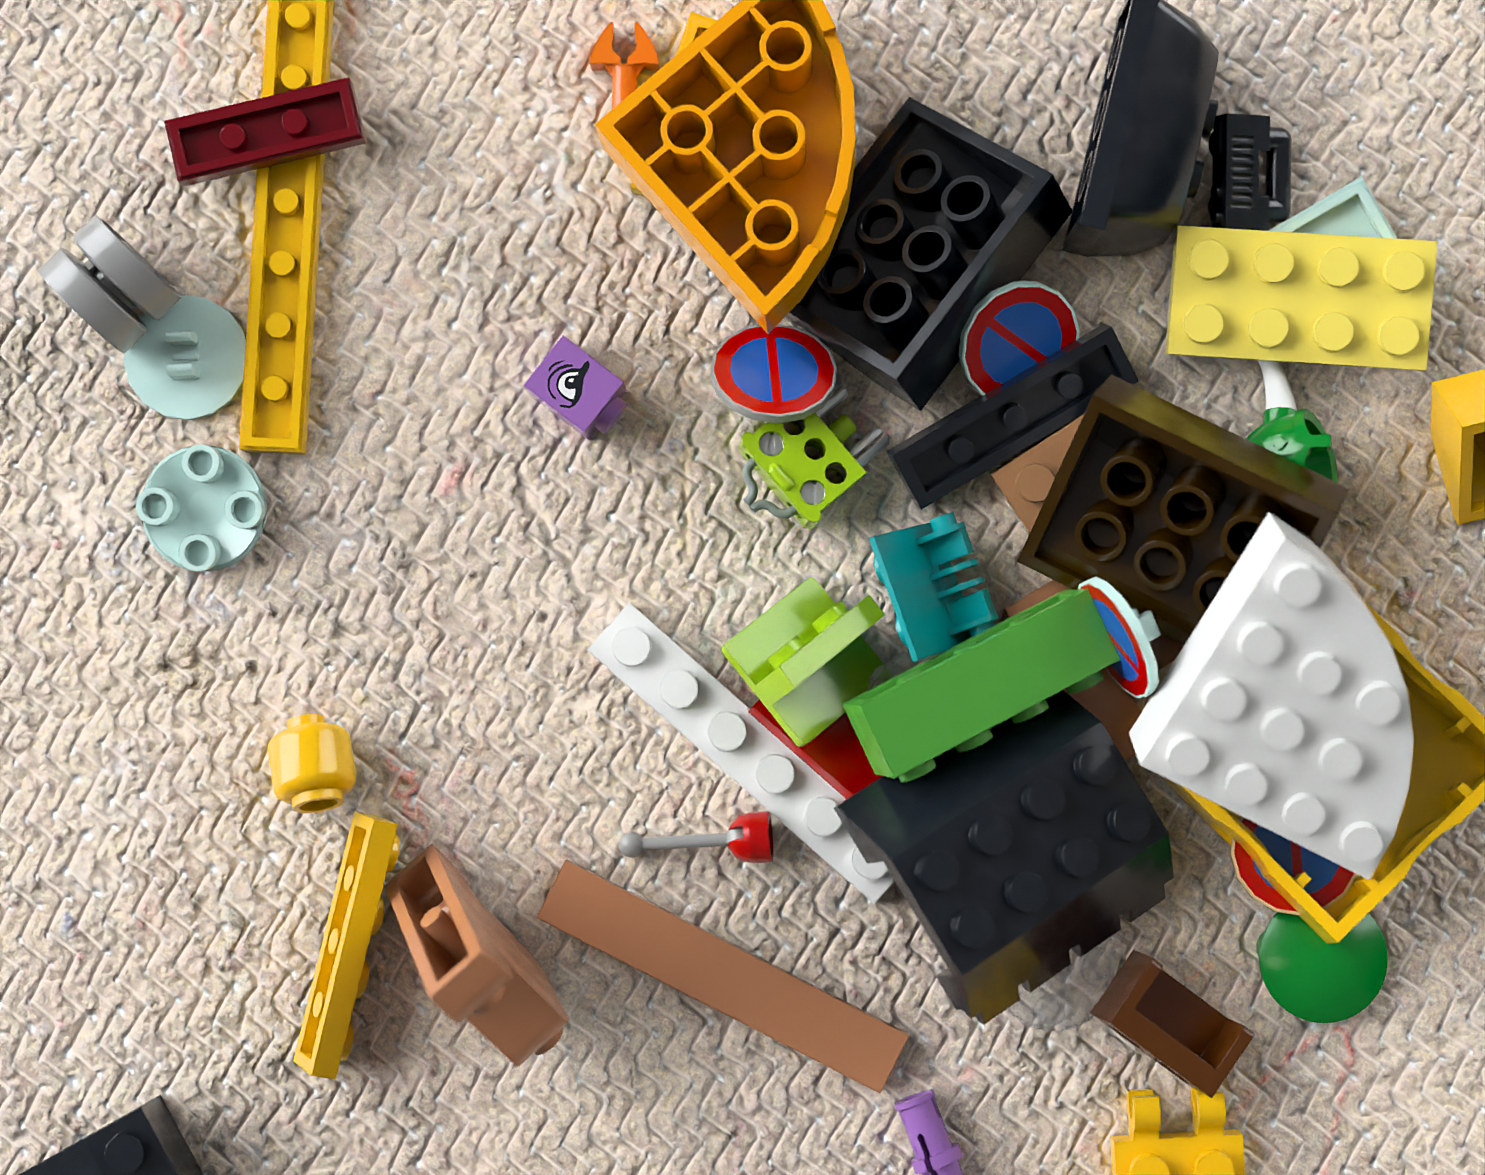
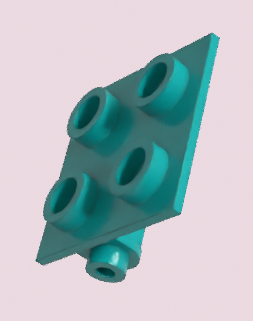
[869,512,999,662]

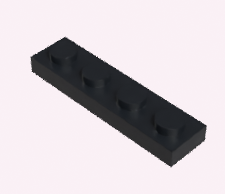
[886,324,1139,510]

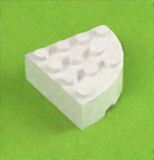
[1129,512,1414,880]

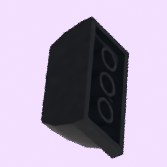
[1062,0,1219,257]

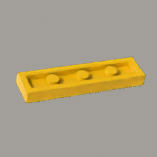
[293,811,400,1079]

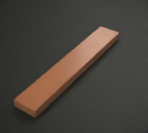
[536,859,909,1093]

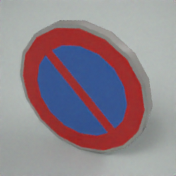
[710,324,837,423]

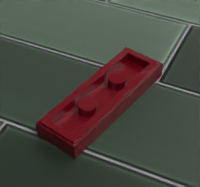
[164,77,367,187]

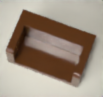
[1090,950,1254,1098]

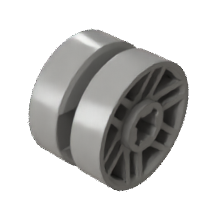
[38,214,182,354]

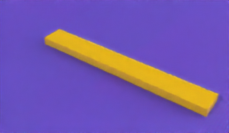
[239,0,334,455]

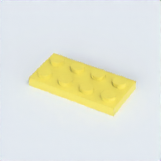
[1165,225,1438,371]

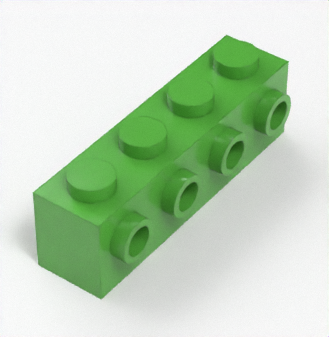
[842,589,1120,782]

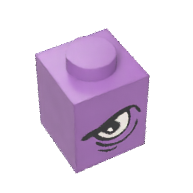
[524,335,628,440]

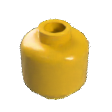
[268,714,356,813]

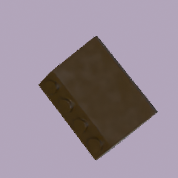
[1017,374,1350,645]

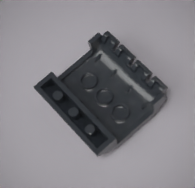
[833,690,1174,1025]

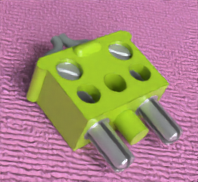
[739,380,890,529]

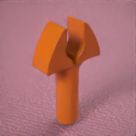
[589,22,659,109]

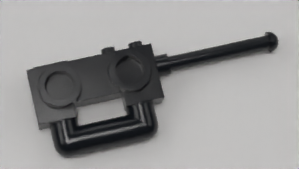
[1208,113,1292,231]

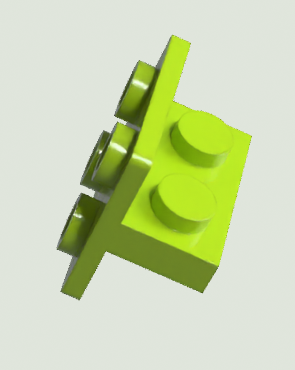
[721,577,889,747]

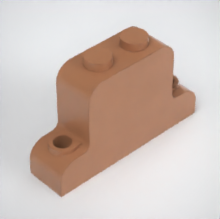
[384,844,570,1067]

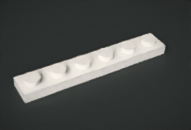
[587,603,895,904]

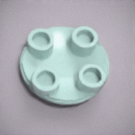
[136,444,267,572]

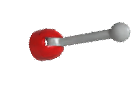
[619,811,774,864]

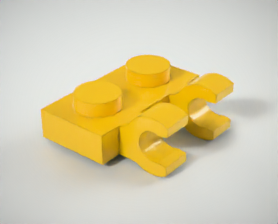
[1110,1087,1245,1175]

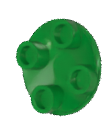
[1256,912,1388,1023]

